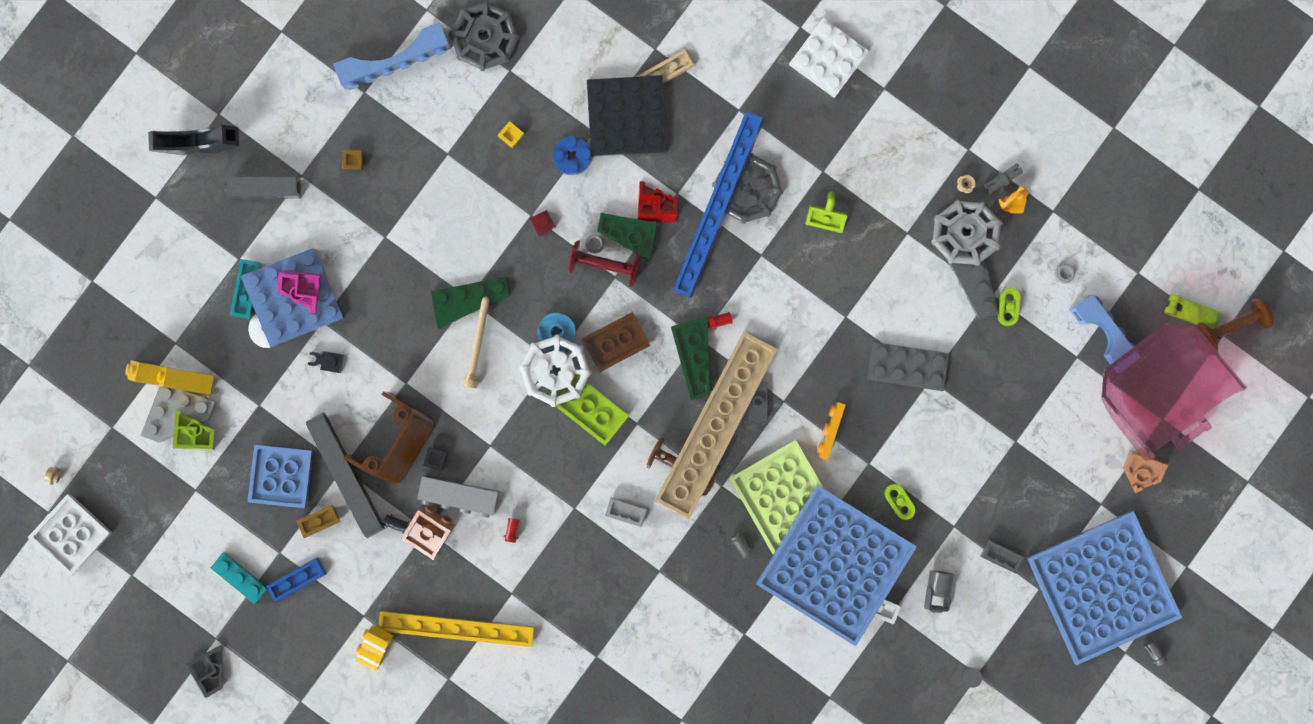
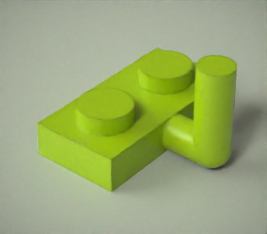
[805,191,847,233]

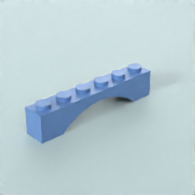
[333,22,451,90]

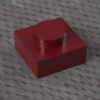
[530,210,556,236]

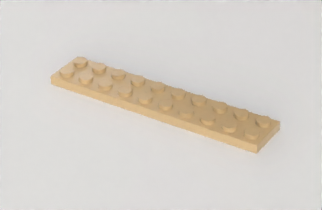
[654,332,777,520]

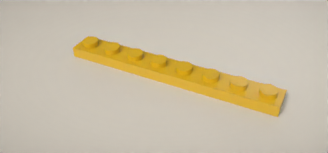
[378,611,534,647]

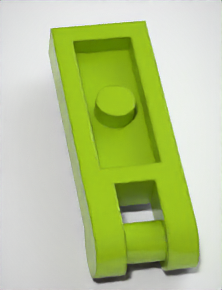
[1164,294,1222,331]

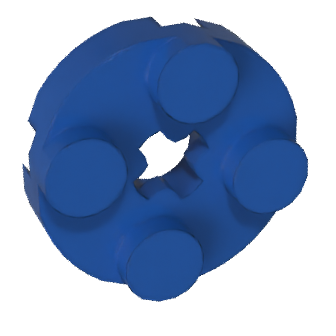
[553,136,591,175]

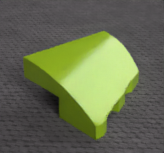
[172,410,215,451]

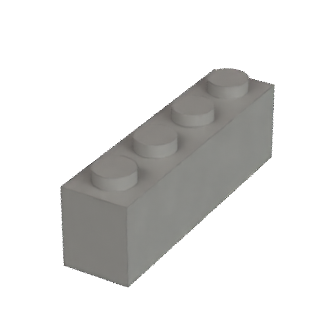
[417,476,500,518]

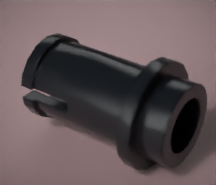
[382,514,409,534]

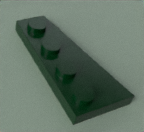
[431,277,510,329]
[671,316,710,400]

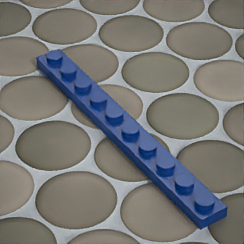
[673,112,765,298]

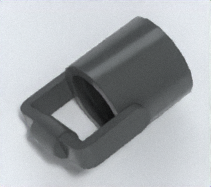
[924,570,955,613]

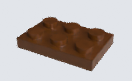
[582,312,651,372]

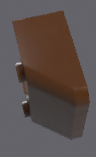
[343,391,435,484]

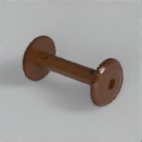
[1196,297,1274,354]
[646,438,720,496]

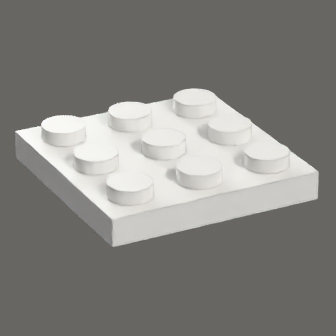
[789,18,869,98]
[28,494,113,576]

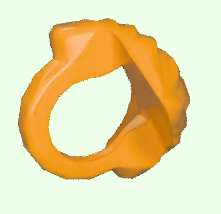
[999,186,1029,214]

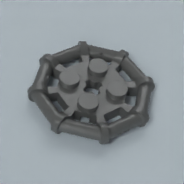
[449,0,520,71]
[712,153,783,224]

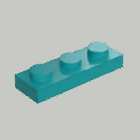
[230,259,261,319]
[210,552,268,604]

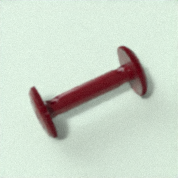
[568,240,641,287]

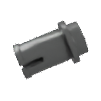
[731,532,753,558]
[1144,640,1168,666]

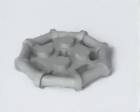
[931,200,1003,266]

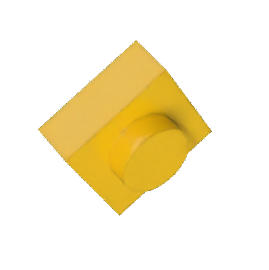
[497,121,525,149]

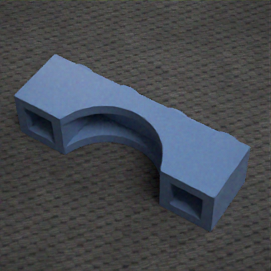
[1069,294,1139,371]

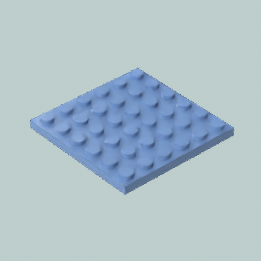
[756,484,917,646]
[1027,511,1182,665]

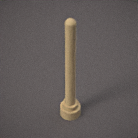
[462,297,490,388]

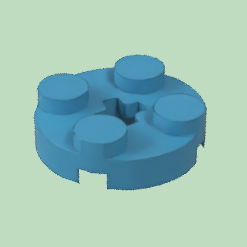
[537,313,576,351]

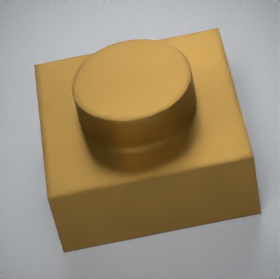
[342,150,363,171]

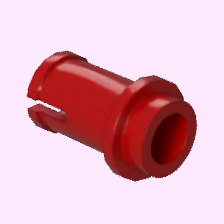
[708,312,733,330]
[503,518,520,543]

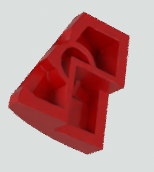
[637,181,677,223]

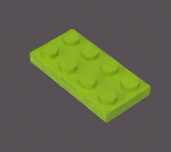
[548,374,629,446]

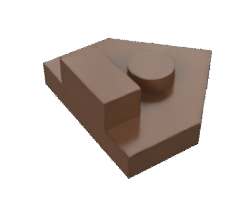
[1123,450,1169,493]

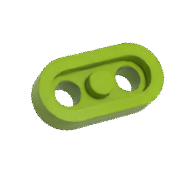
[998,288,1021,326]
[884,484,915,520]

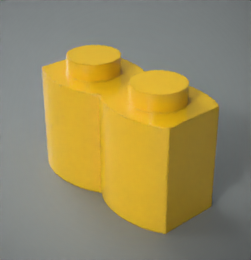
[355,625,394,671]

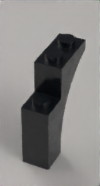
[148,124,239,156]

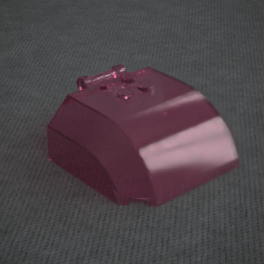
[1101,322,1247,461]

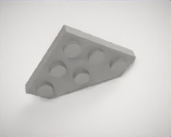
[140,386,217,442]

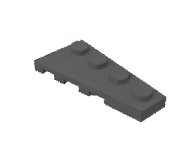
[948,246,998,319]

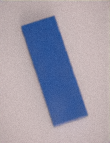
[266,557,327,603]

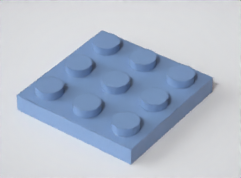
[248,445,313,508]

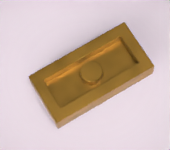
[296,505,341,538]

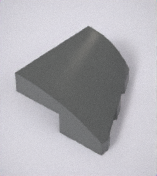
[185,645,223,698]

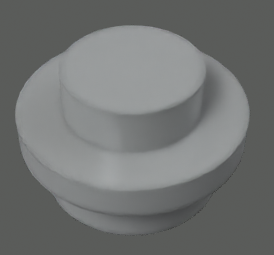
[585,234,604,254]

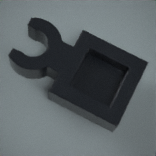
[308,351,344,373]

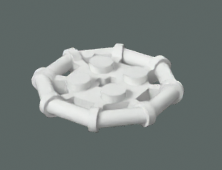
[519,334,592,407]

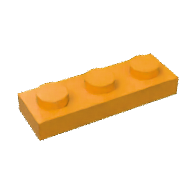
[817,402,845,460]

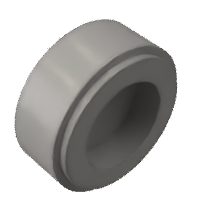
[1054,264,1075,284]

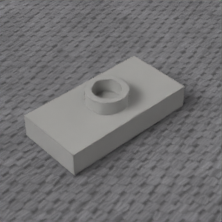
[605,497,647,527]

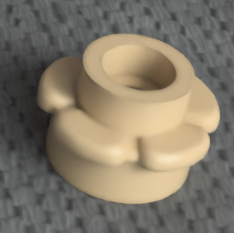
[957,175,976,193]
[44,467,62,485]

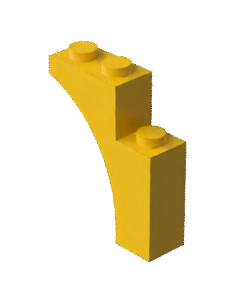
[125,360,214,395]

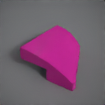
[278,270,321,313]

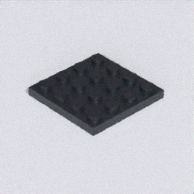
[587,75,667,157]

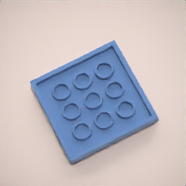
[241,248,344,347]

